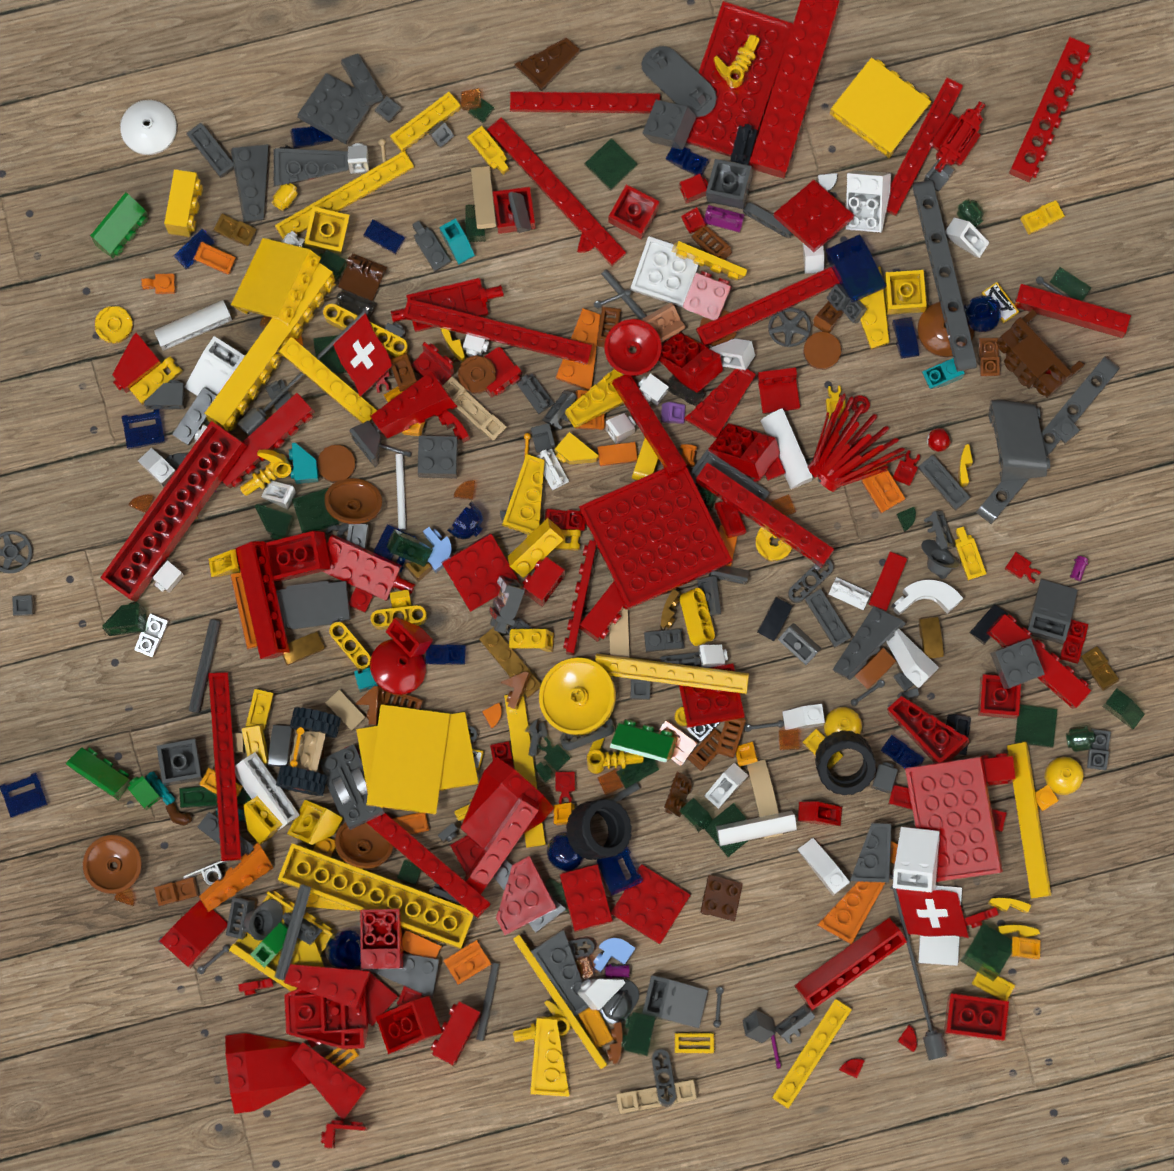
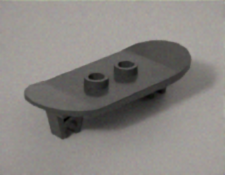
[641,46,716,117]

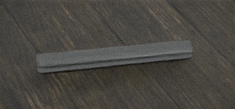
[189,619,220,713]
[275,884,311,980]

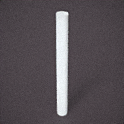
[395,454,406,530]

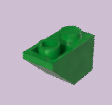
[127,776,161,810]
[250,921,288,968]

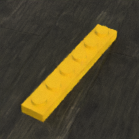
[278,337,377,423]
[772,999,852,1109]

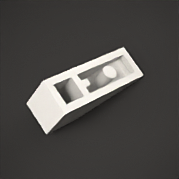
[886,628,939,688]
[797,838,850,896]

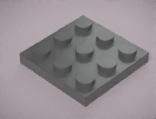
[297,73,373,144]

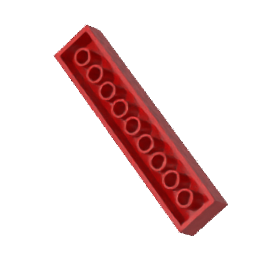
[749,0,840,179]
[100,421,247,602]

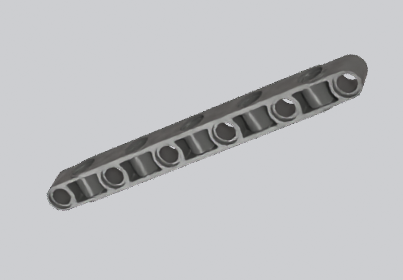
[913,180,977,372]
[976,356,1120,524]

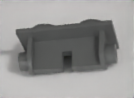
[517,374,554,414]
[660,652,700,667]
[282,912,322,945]

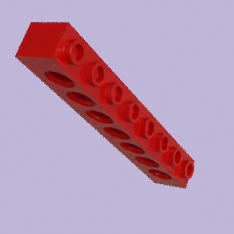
[1009,37,1091,183]
[696,462,834,568]

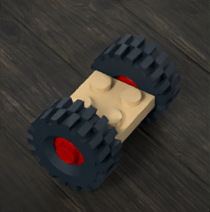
[276,707,341,796]

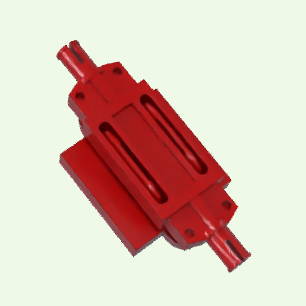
[929,101,985,172]

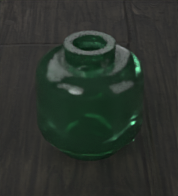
[956,198,985,227]
[1066,725,1095,752]

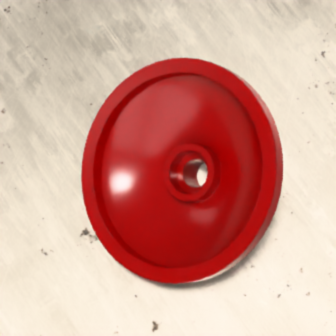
[604,319,661,376]
[370,639,426,695]

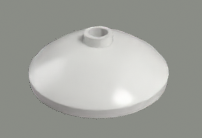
[120,100,177,155]

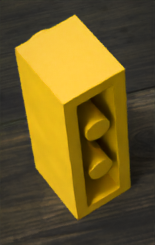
[507,518,564,578]

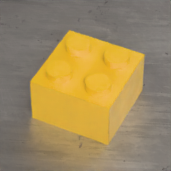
[304,206,349,254]
[884,270,927,315]

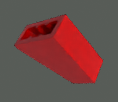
[112,332,161,393]

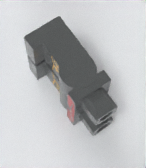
[489,575,525,634]

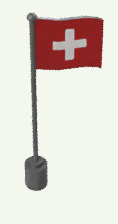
[237,308,392,435]
[890,885,969,1061]

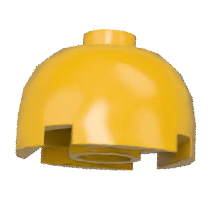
[823,707,862,736]
[1044,756,1084,796]

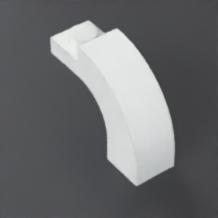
[893,580,963,616]

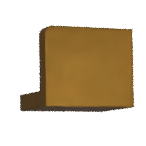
[405,554,433,582]

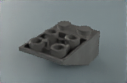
[1027,579,1078,644]
[642,975,708,1028]

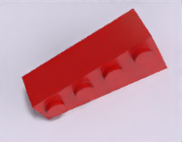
[370,371,458,439]
[887,696,969,763]
[291,1042,366,1121]

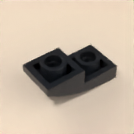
[757,596,793,641]

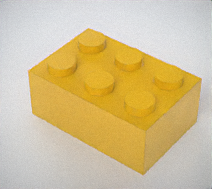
[164,169,203,237]

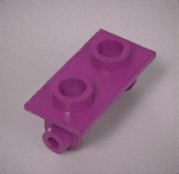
[704,205,745,233]

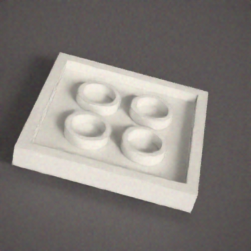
[630,236,699,307]

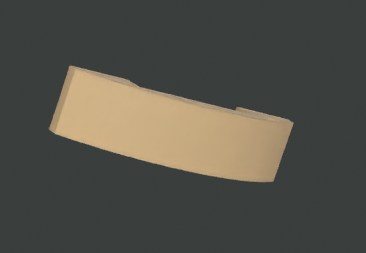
[443,377,507,441]
[746,759,783,839]
[616,1080,697,1114]

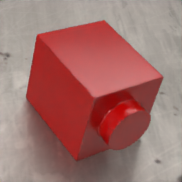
[679,174,708,204]

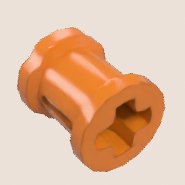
[680,444,697,467]

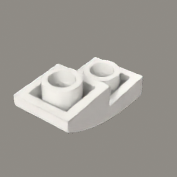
[134,613,169,657]

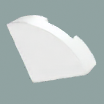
[818,173,837,192]

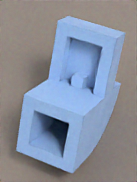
[423,527,452,573]
[593,938,635,973]

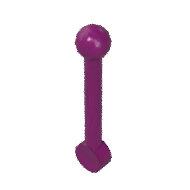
[771,1031,781,1069]

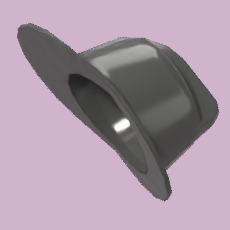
[921,540,960,579]
[243,899,283,941]
[600,980,639,1024]

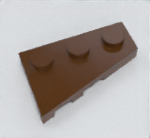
[514,37,580,91]

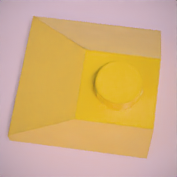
[287,800,342,845]

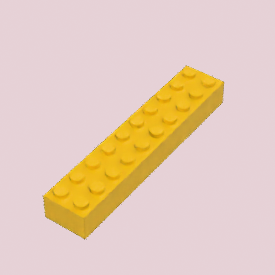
[205,263,336,432]
[278,843,474,950]

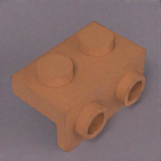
[641,302,686,343]

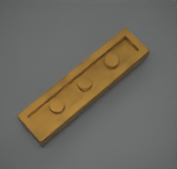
[479,627,541,699]

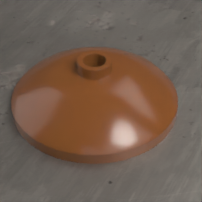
[917,302,974,357]
[325,478,382,524]
[335,822,393,868]
[83,835,142,894]

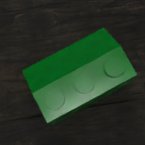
[90,192,148,259]
[610,719,677,763]
[66,747,131,801]

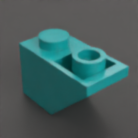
[439,218,475,265]
[922,358,965,389]
[289,443,319,484]

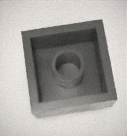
[642,100,696,150]
[706,159,753,209]
[418,436,458,479]
[990,638,1045,689]
[157,739,203,786]

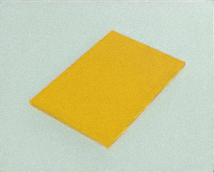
[356,712,478,794]

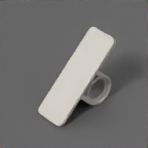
[183,861,230,886]

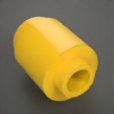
[271,183,298,211]

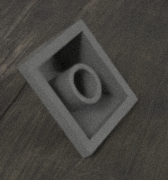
[349,421,381,467]

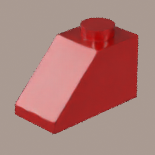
[386,617,433,658]
[798,801,842,826]

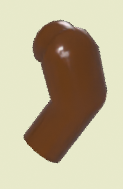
[165,803,192,826]

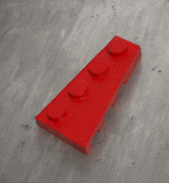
[684,369,756,439]
[284,964,371,1009]

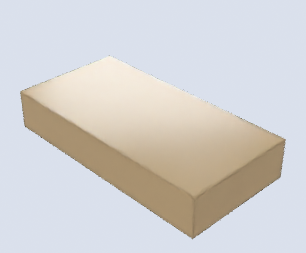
[325,690,366,731]

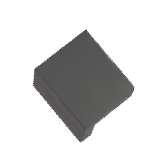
[924,159,954,192]
[531,423,555,453]
[742,1010,776,1043]

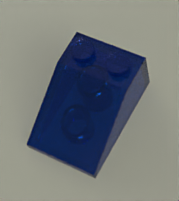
[826,234,886,303]

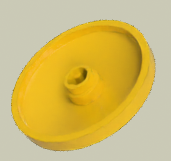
[539,658,616,735]

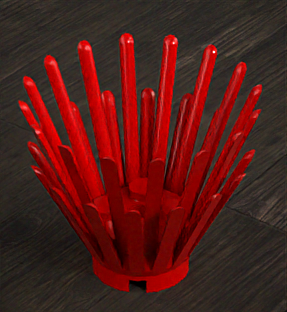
[807,393,906,492]

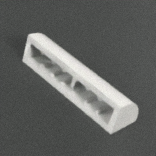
[154,300,232,351]
[761,408,813,489]
[235,752,300,831]
[716,811,796,846]

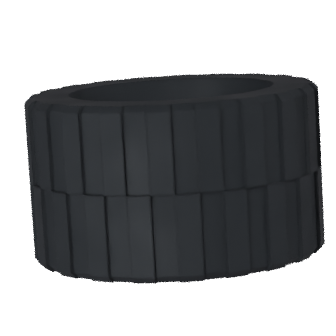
[815,731,876,796]
[566,799,632,860]

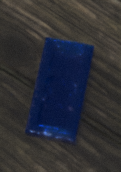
[363,220,405,255]

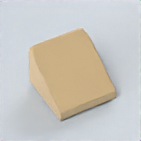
[232,733,244,754]

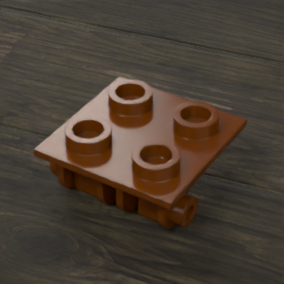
[338,253,387,301]
[664,772,692,817]
[700,874,743,922]

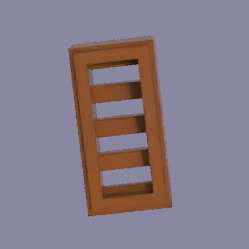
[691,226,732,260]
[597,307,621,347]
[384,691,424,710]
[715,718,746,758]
[687,729,727,771]

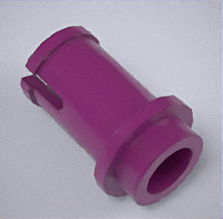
[1070,556,1089,581]
[605,964,629,980]

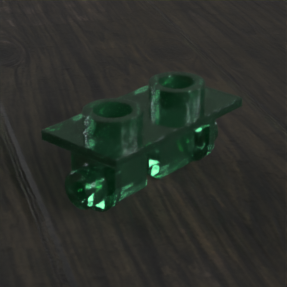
[1049,267,1091,301]
[616,757,659,789]

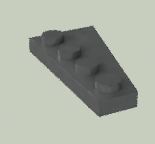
[231,145,268,223]
[274,148,349,187]
[690,449,770,501]
[833,606,906,680]
[359,953,440,998]

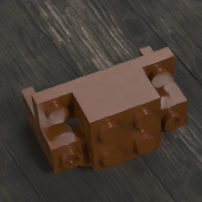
[996,310,1084,398]

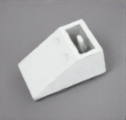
[846,170,891,233]
[184,336,245,396]
[893,827,940,892]

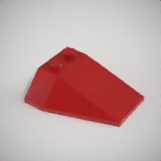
[460,757,554,849]
[284,969,368,1050]
[225,1033,310,1114]

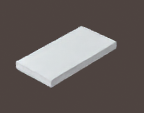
[918,886,962,966]

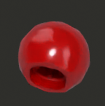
[927,428,951,452]

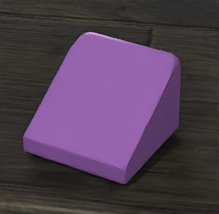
[661,402,685,424]

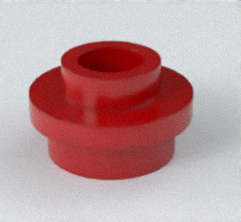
[851,395,870,414]

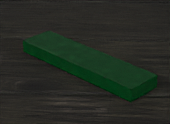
[179,784,252,808]

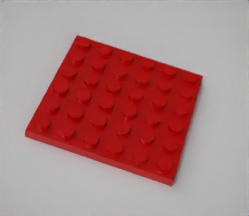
[579,467,733,609]

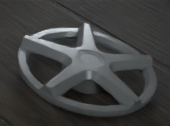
[768,308,811,347]
[0,531,32,574]

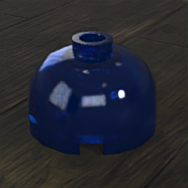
[963,295,1002,332]
[447,501,483,540]
[546,832,584,871]
[326,930,361,969]

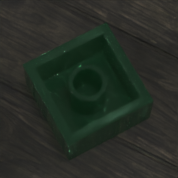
[960,923,1012,981]
[621,1012,656,1057]

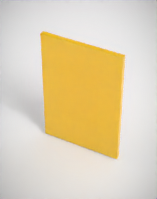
[366,705,450,815]

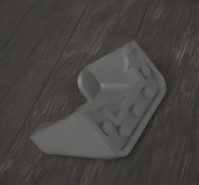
[988,399,1050,482]

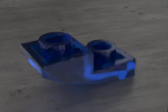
[290,126,333,148]
[666,147,709,177]
[173,228,215,269]
[892,317,919,359]
[425,644,466,665]
[880,735,925,769]

